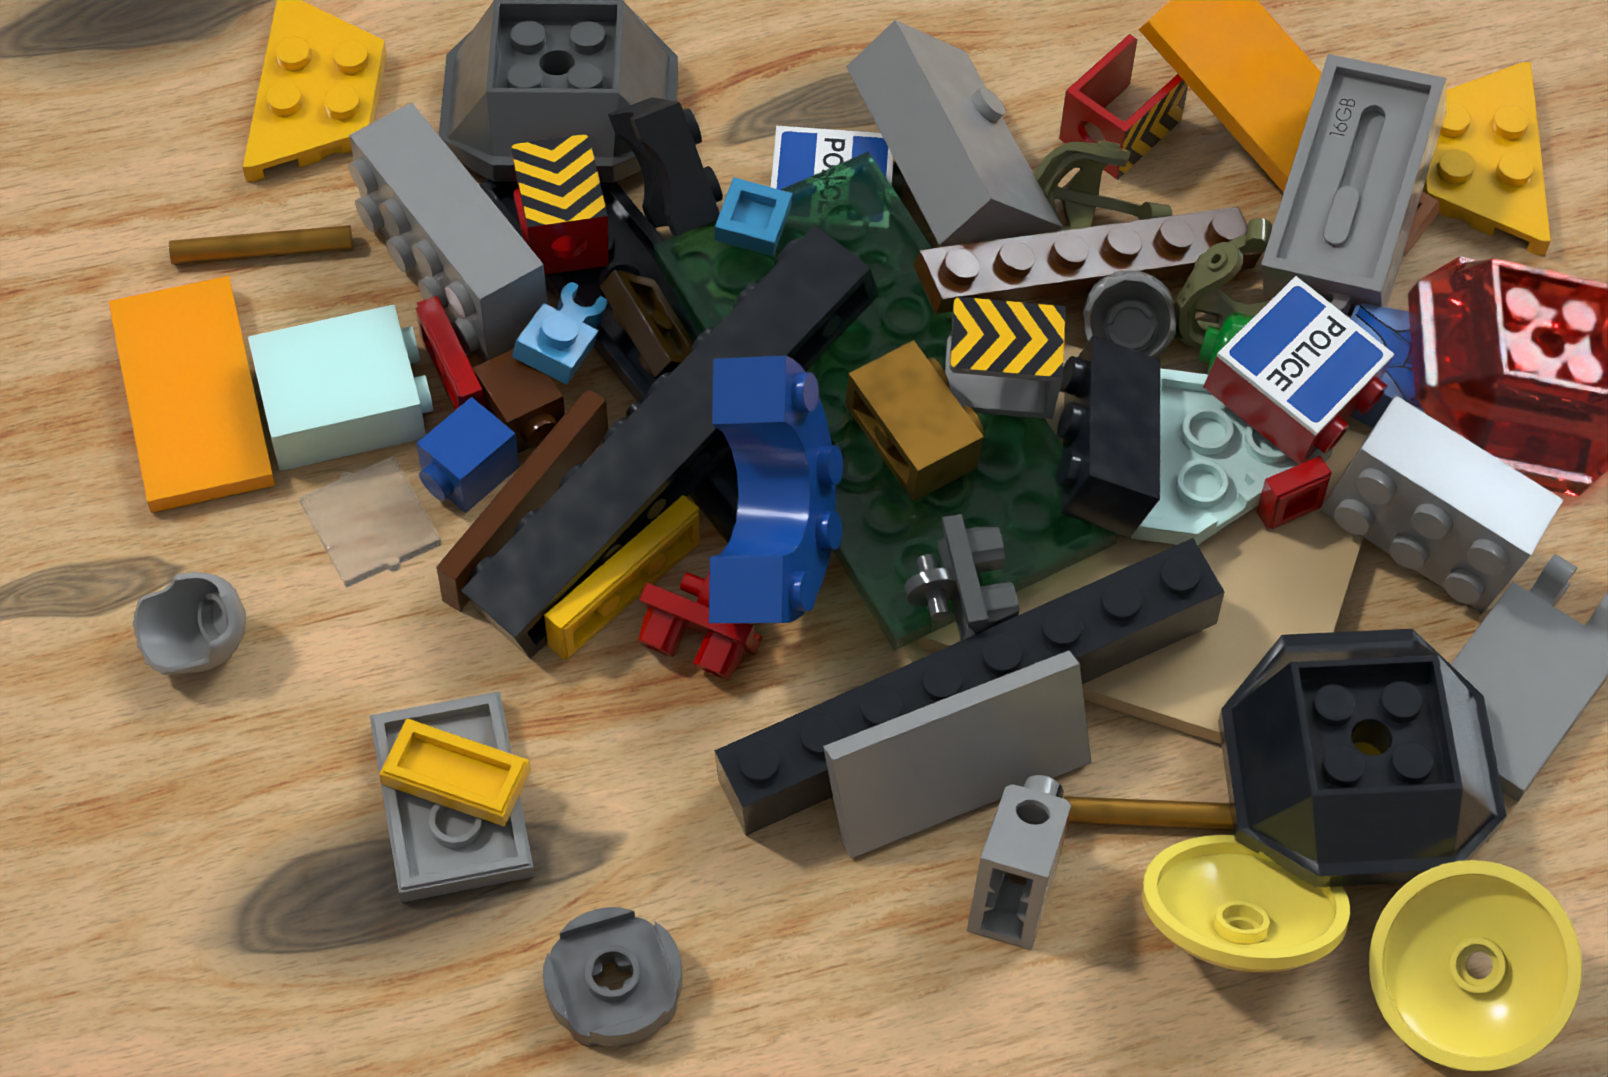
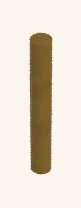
[169,225,353,264]
[1063,796,1233,830]

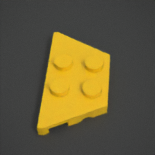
[242,0,387,182]
[1422,62,1551,255]

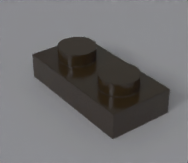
[599,270,694,379]

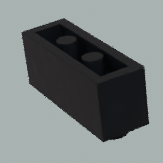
[1055,336,1160,537]

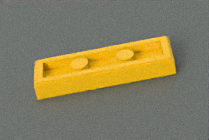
[544,495,700,660]

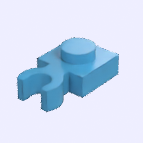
[512,282,607,385]

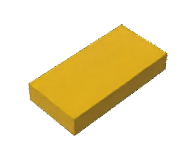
[379,718,531,827]

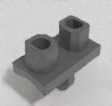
[904,514,1020,641]

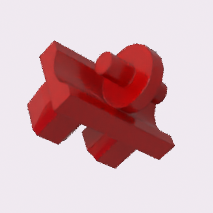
[638,572,762,681]

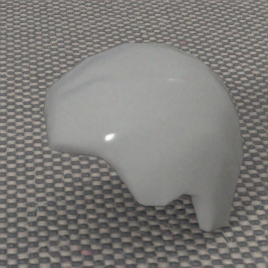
[1083,270,1177,357]
[132,572,246,675]

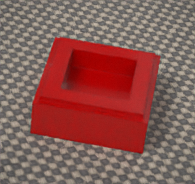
[1256,456,1332,529]

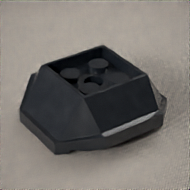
[1218,629,1507,887]

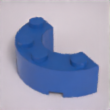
[709,355,843,623]

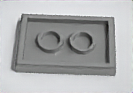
[370,691,535,903]

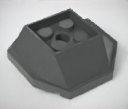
[439,0,678,183]

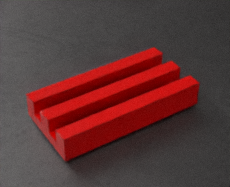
[415,296,485,410]

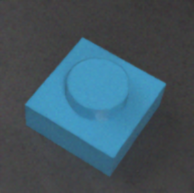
[714,177,792,256]

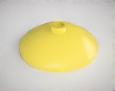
[1142,835,1350,973]
[1369,860,1583,1071]

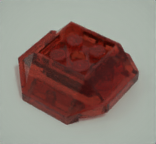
[1408,256,1608,497]

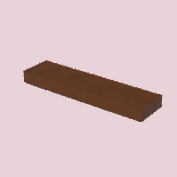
[436,389,609,612]

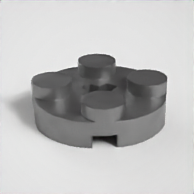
[543,907,682,1047]

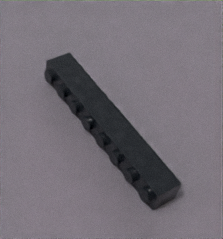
[461,225,879,659]
[714,538,1225,836]

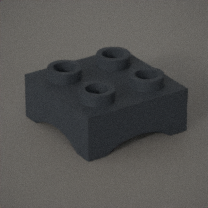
[608,97,723,236]

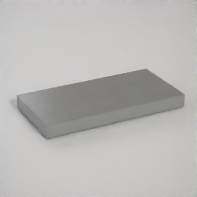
[823,651,1092,859]

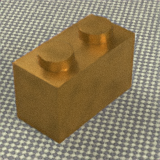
[845,340,984,502]

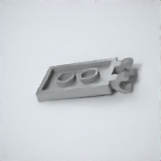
[1451,554,1608,802]

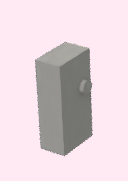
[846,20,1062,247]

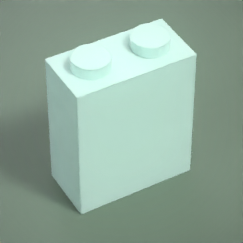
[248,305,433,471]

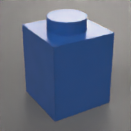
[416,397,520,513]

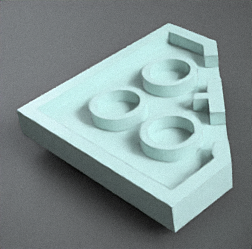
[1131,368,1333,545]

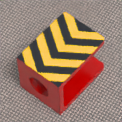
[1059,34,1188,180]
[511,135,609,275]

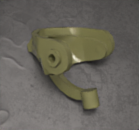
[1034,140,1173,231]
[1174,218,1272,351]

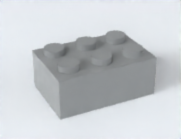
[1320,395,1563,613]

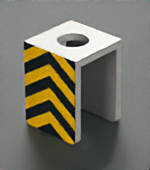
[945,297,1066,419]

